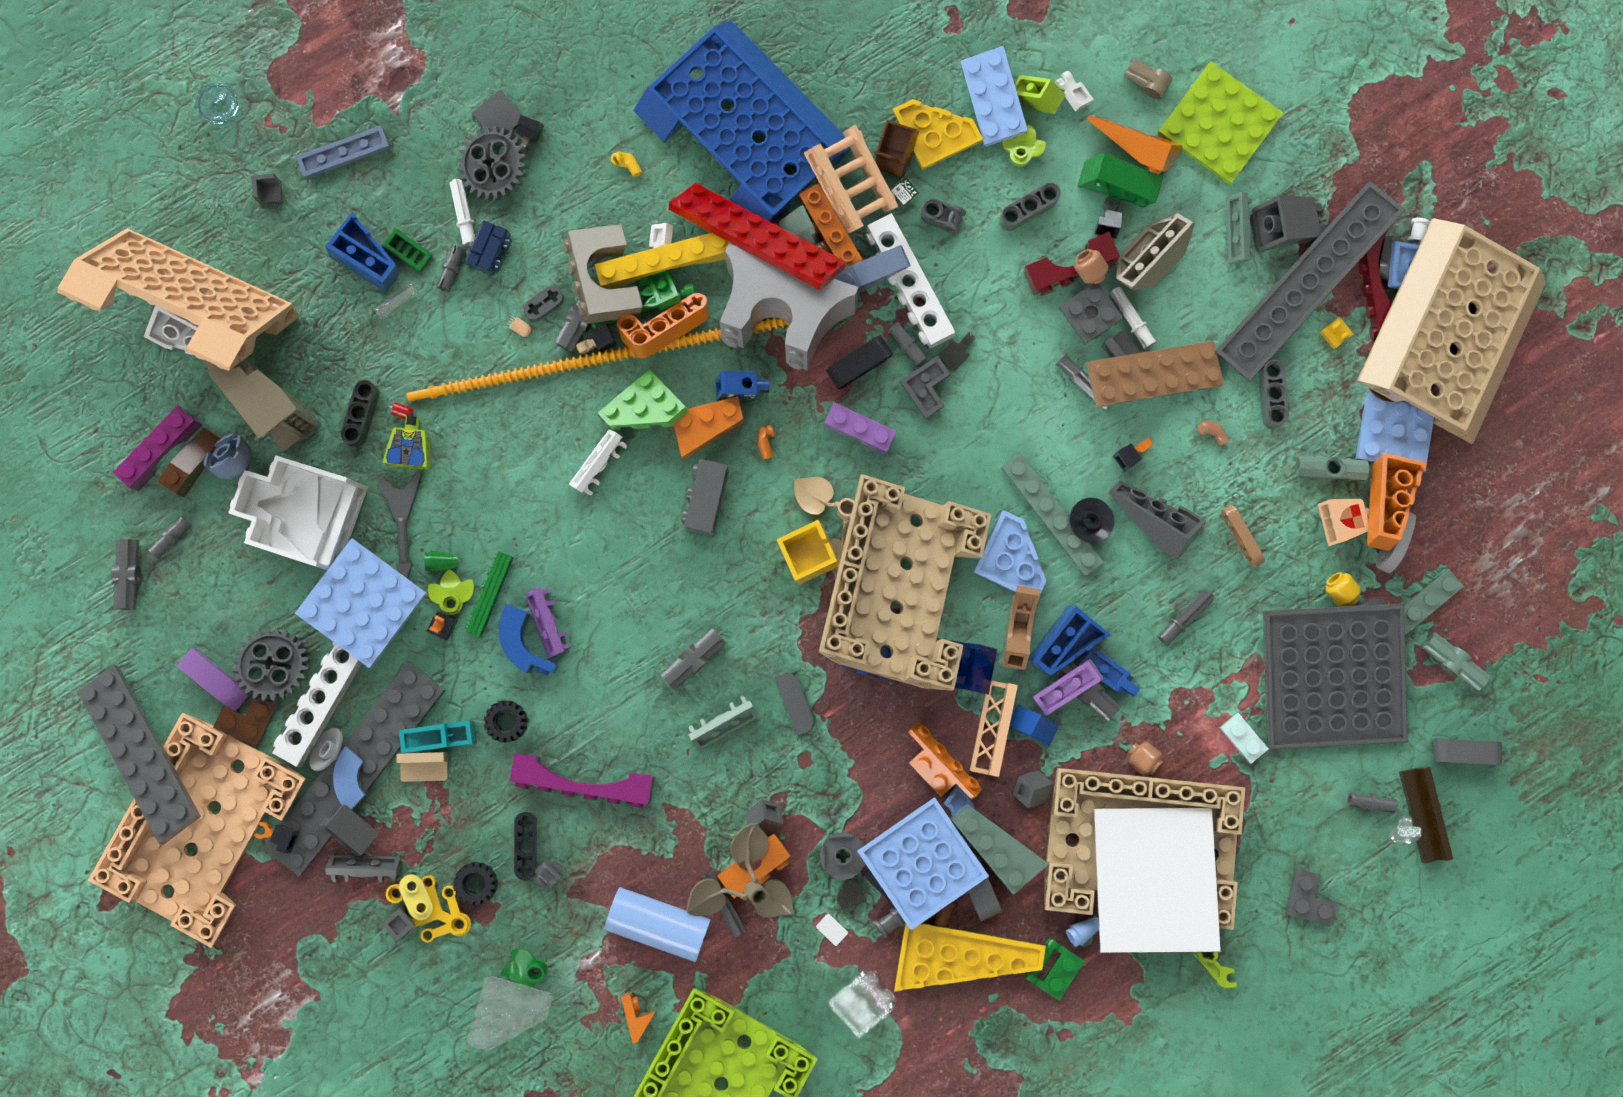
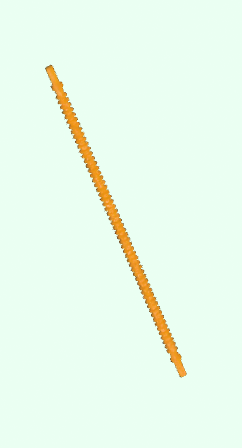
[406,317,790,402]

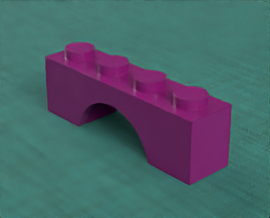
[113,405,202,492]

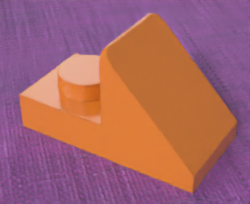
[621,992,656,1044]

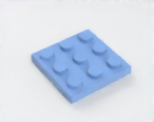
[1355,392,1434,472]

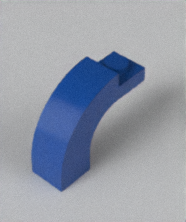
[499,604,559,676]

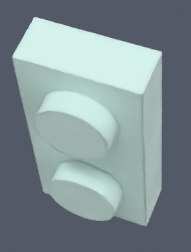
[1219,713,1268,764]

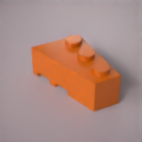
[674,396,744,461]

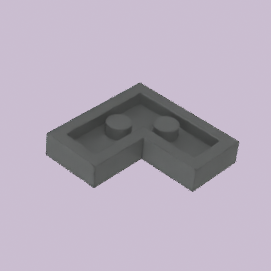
[900,356,950,419]
[1285,868,1338,926]

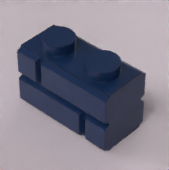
[465,220,512,276]

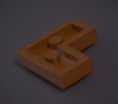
[213,696,278,747]

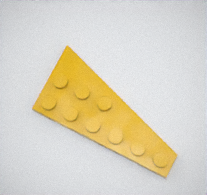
[894,923,1046,992]

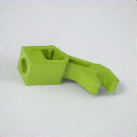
[1195,952,1237,988]

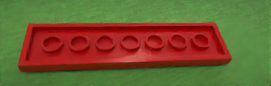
[668,183,846,290]

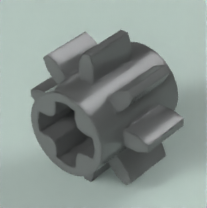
[535,860,563,888]

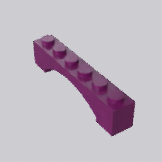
[509,753,654,808]

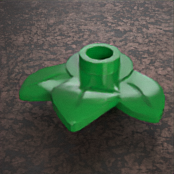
[501,948,548,993]

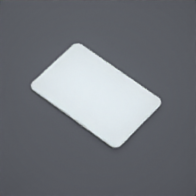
[816,914,848,946]

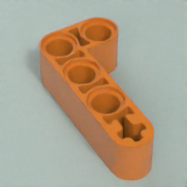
[617,293,709,359]

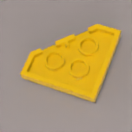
[892,99,983,170]

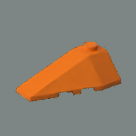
[1087,115,1183,174]

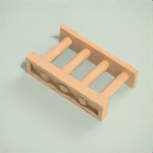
[804,125,898,234]

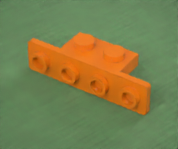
[799,184,862,270]
[908,722,982,800]

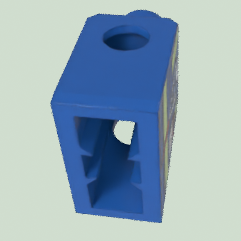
[715,371,769,402]

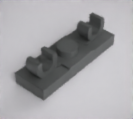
[325,855,401,883]

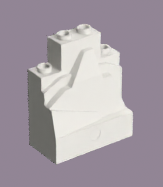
[229,455,368,570]

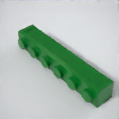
[465,551,514,638]

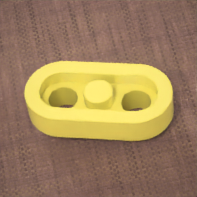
[398,875,433,921]

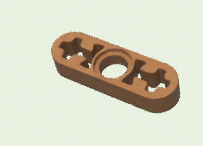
[1221,504,1265,568]

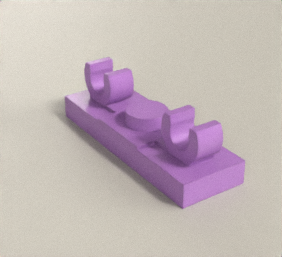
[525,587,571,659]
[1033,659,1103,716]

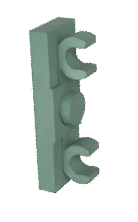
[1226,192,1255,264]
[688,696,759,751]

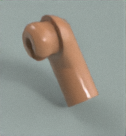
[1197,420,1230,446]

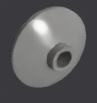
[309,728,343,771]

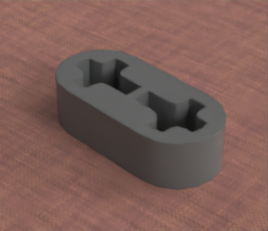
[524,286,564,322]

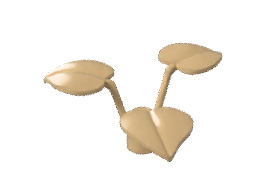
[794,477,854,576]

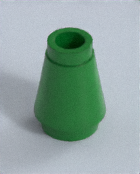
[425,550,458,573]

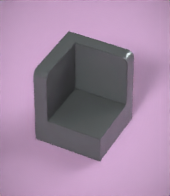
[251,173,283,206]
[1013,770,1054,808]
[745,799,783,838]
[381,906,416,942]

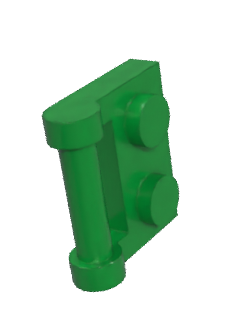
[1024,937,1085,1001]

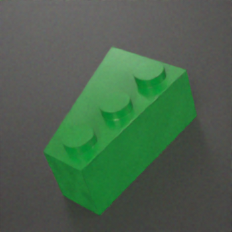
[1077,153,1163,208]

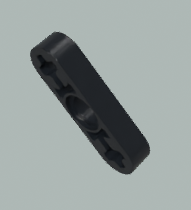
[514,812,537,881]

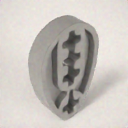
[1376,512,1416,573]

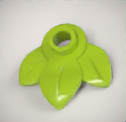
[1002,125,1046,167]
[428,569,474,616]

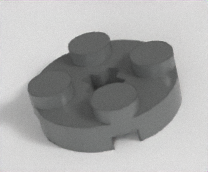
[820,832,865,880]

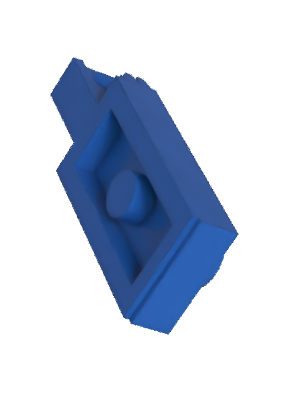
[1078,647,1140,697]

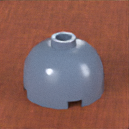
[204,433,252,479]

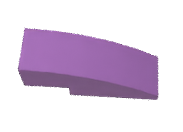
[176,648,251,711]

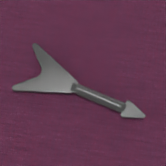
[377,472,422,579]

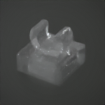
[1390,816,1421,843]

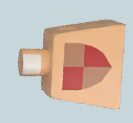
[1318,499,1369,546]

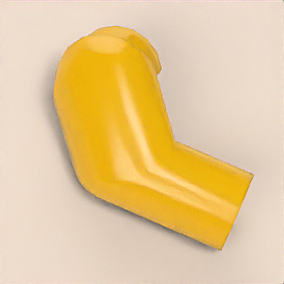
[611,152,643,178]

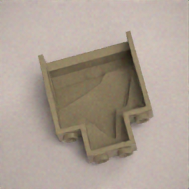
[201,359,321,453]

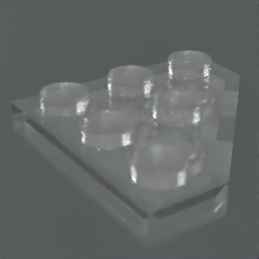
[466,975,555,1051]

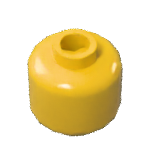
[1326,572,1361,607]

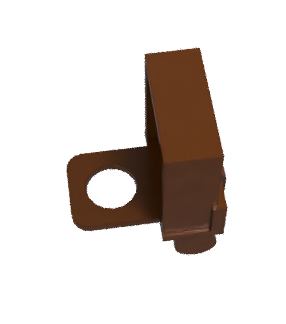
[874,120,920,177]

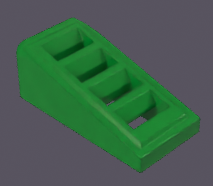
[381,228,433,273]

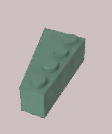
[950,804,1049,895]

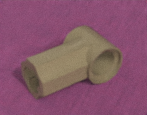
[1124,58,1173,99]

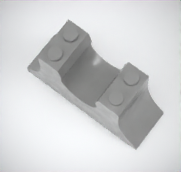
[720,243,858,370]

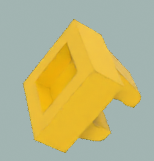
[1320,317,1354,349]

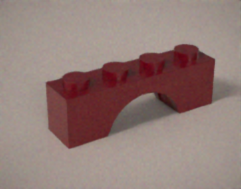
[1023,232,1120,296]

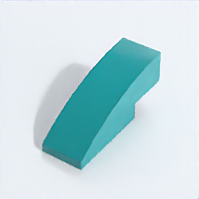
[399,721,477,754]

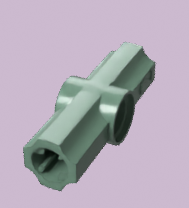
[1295,456,1369,481]
[1421,632,1490,691]

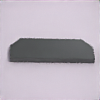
[775,673,814,735]

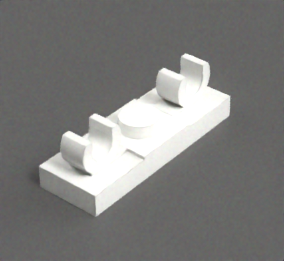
[569,429,627,495]

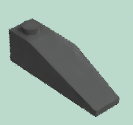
[1109,481,1206,559]

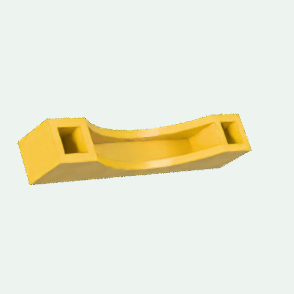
[595,233,731,289]

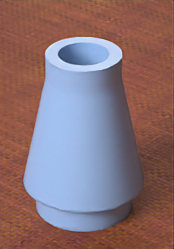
[1066,916,1099,947]

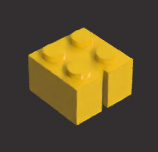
[777,520,840,585]

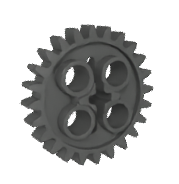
[457,126,529,201]
[232,628,310,703]

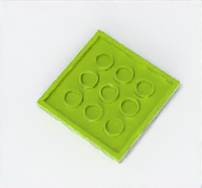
[1157,61,1283,185]

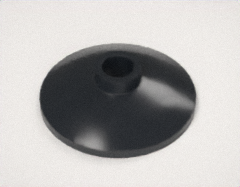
[1069,498,1114,543]

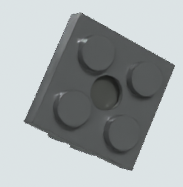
[1059,283,1123,345]

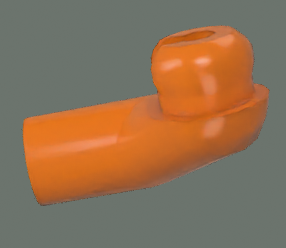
[757,425,775,459]

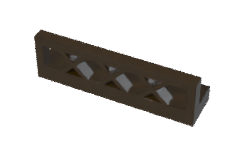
[1399,767,1453,863]

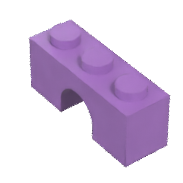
[824,402,897,456]

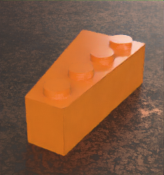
[1367,452,1427,551]

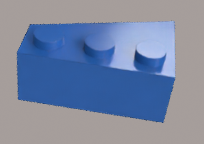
[325,212,399,292]
[1028,605,1111,675]

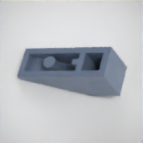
[835,245,911,294]

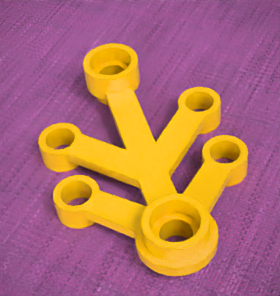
[386,875,471,943]

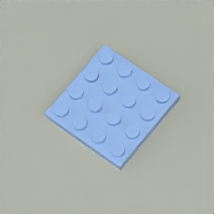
[295,538,428,669]
[858,797,989,930]

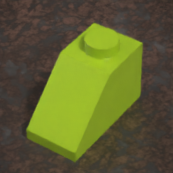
[1015,75,1065,114]

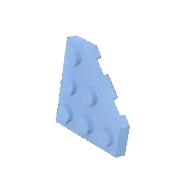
[973,510,1046,594]

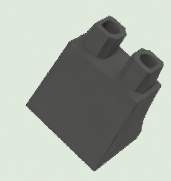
[1250,195,1326,251]

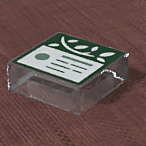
[890,176,920,209]

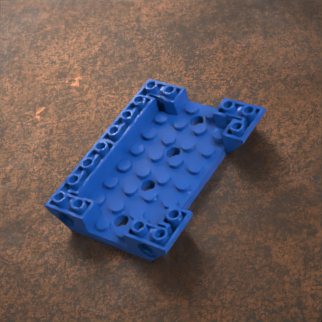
[633,20,851,223]

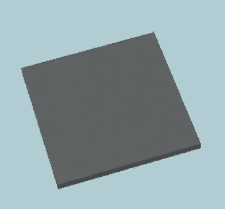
[1263,603,1408,750]

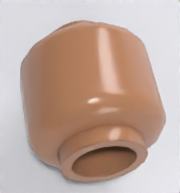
[1074,249,1109,284]
[1128,742,1164,776]

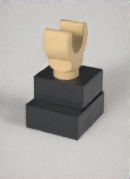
[576,323,617,355]

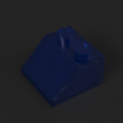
[948,640,997,695]

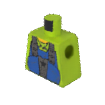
[383,416,431,470]

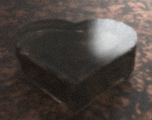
[837,878,866,908]

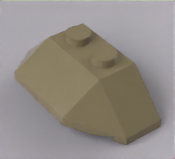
[1116,213,1195,290]

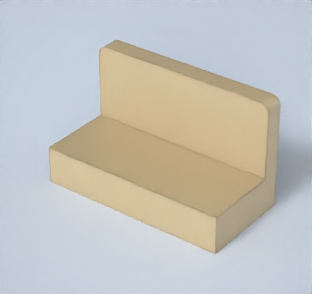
[397,752,448,782]

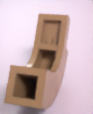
[1002,586,1040,670]

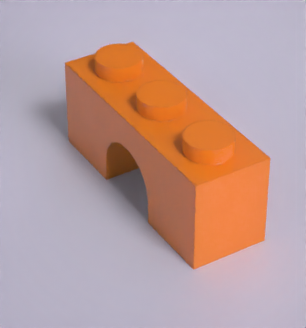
[717,833,791,899]

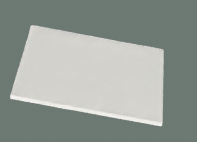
[1094,808,1220,953]

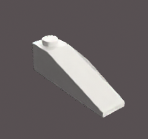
[144,305,199,355]

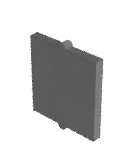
[472,90,522,133]

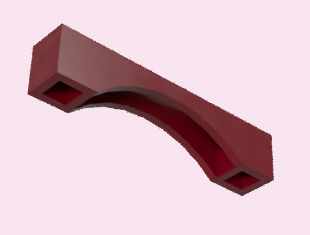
[1358,229,1392,342]

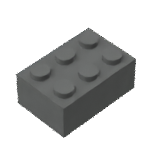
[681,459,729,538]

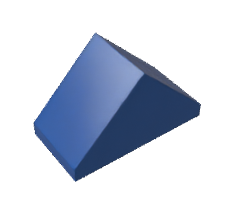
[1009,705,1059,747]

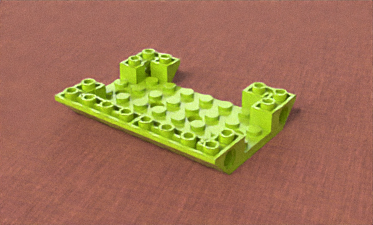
[633,988,818,1097]

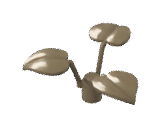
[687,823,793,918]

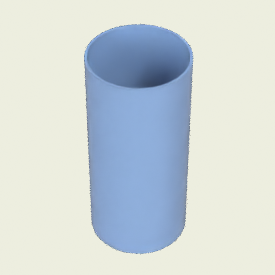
[604,887,711,962]

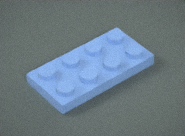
[961,46,1028,147]

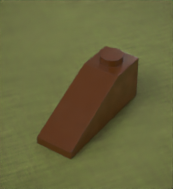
[157,428,221,497]

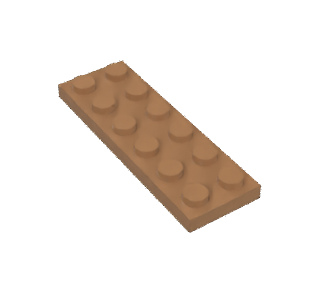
[1086,341,1224,408]

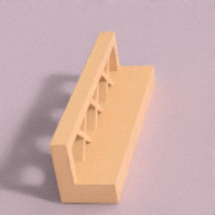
[969,680,1018,777]

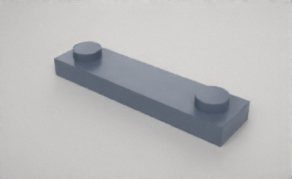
[296,125,391,179]

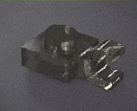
[938,332,976,373]

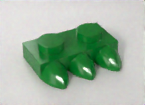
[636,270,681,310]

